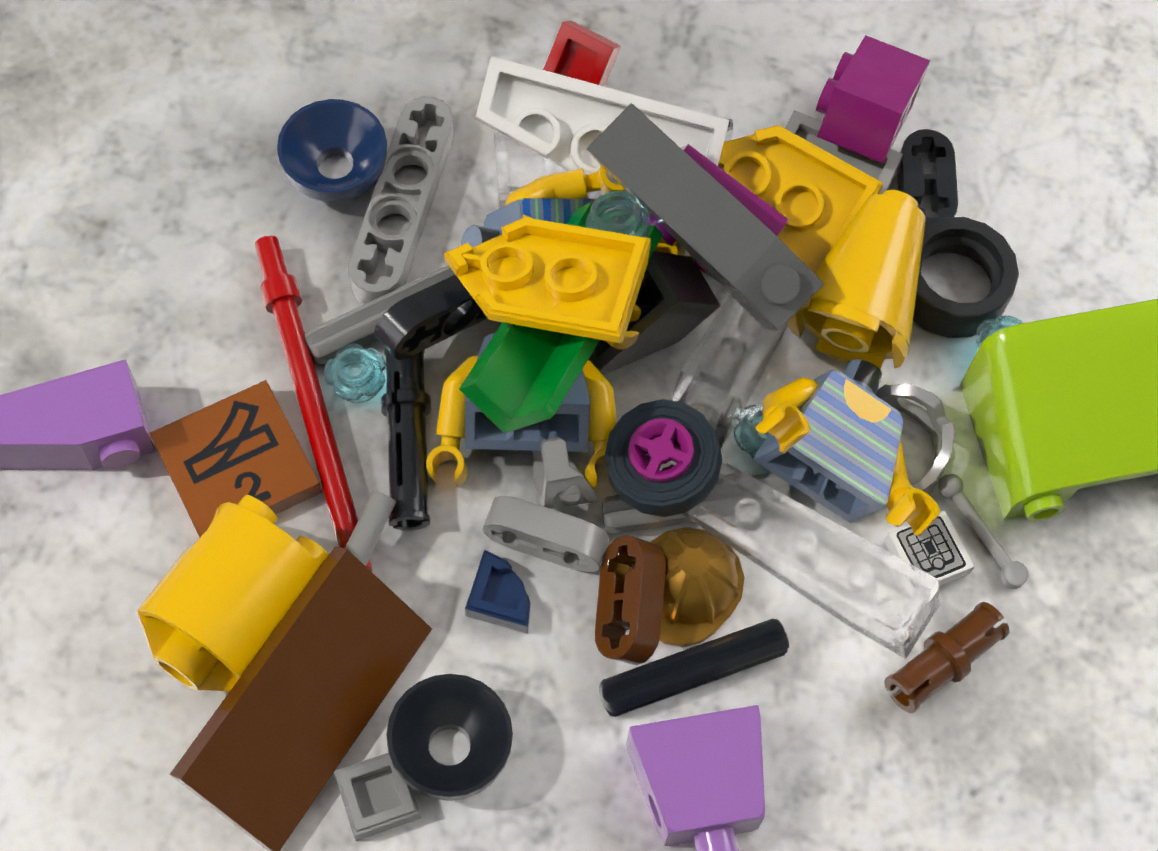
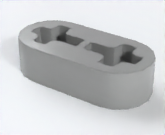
[482,496,609,572]

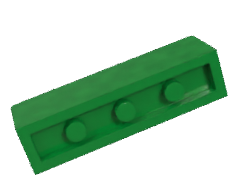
[459,202,663,433]

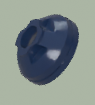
[277,99,388,202]

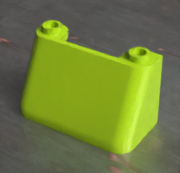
[960,299,1158,522]

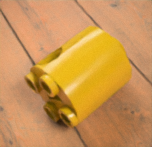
[137,495,329,692]

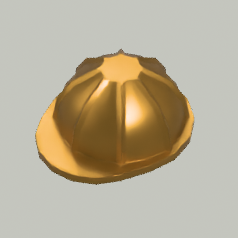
[651,527,745,647]

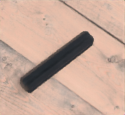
[599,618,790,717]

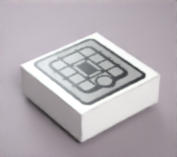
[884,511,975,597]

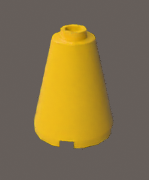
[786,190,926,369]

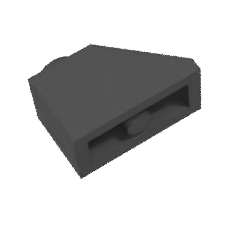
[588,251,721,375]

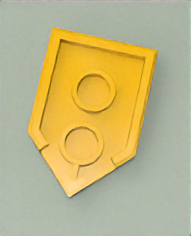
[718,125,883,273]
[444,217,651,343]

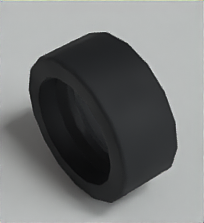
[913,217,1019,338]

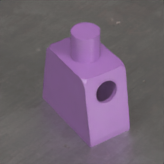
[626,705,765,851]

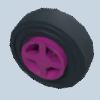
[604,399,723,517]

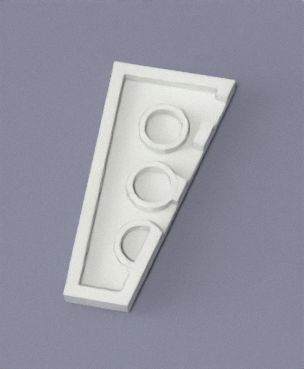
[475,56,729,208]

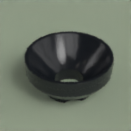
[386,674,513,801]

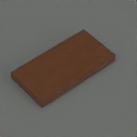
[169,547,432,851]

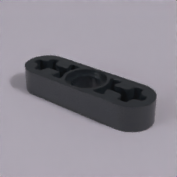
[374,275,488,360]

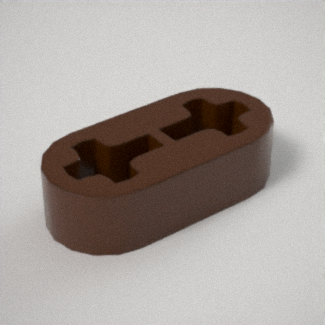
[595,535,666,665]

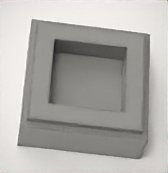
[334,753,421,841]

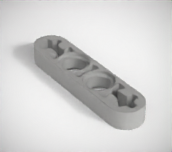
[348,96,454,304]

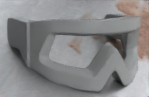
[875,384,955,494]
[531,437,598,509]

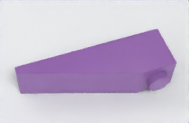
[0,359,156,470]

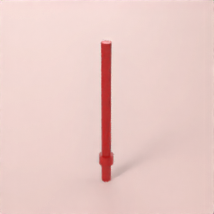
[254,236,373,572]

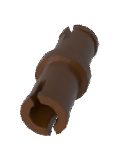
[884,602,1010,713]

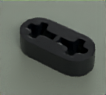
[897,129,958,225]

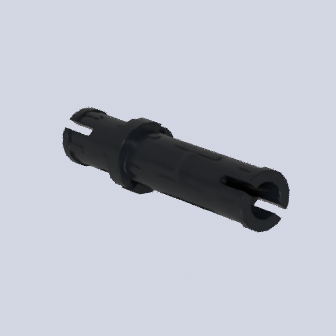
[381,347,431,530]

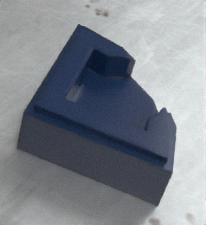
[465,549,531,634]

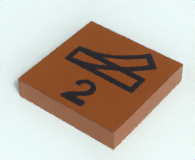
[149,380,322,538]

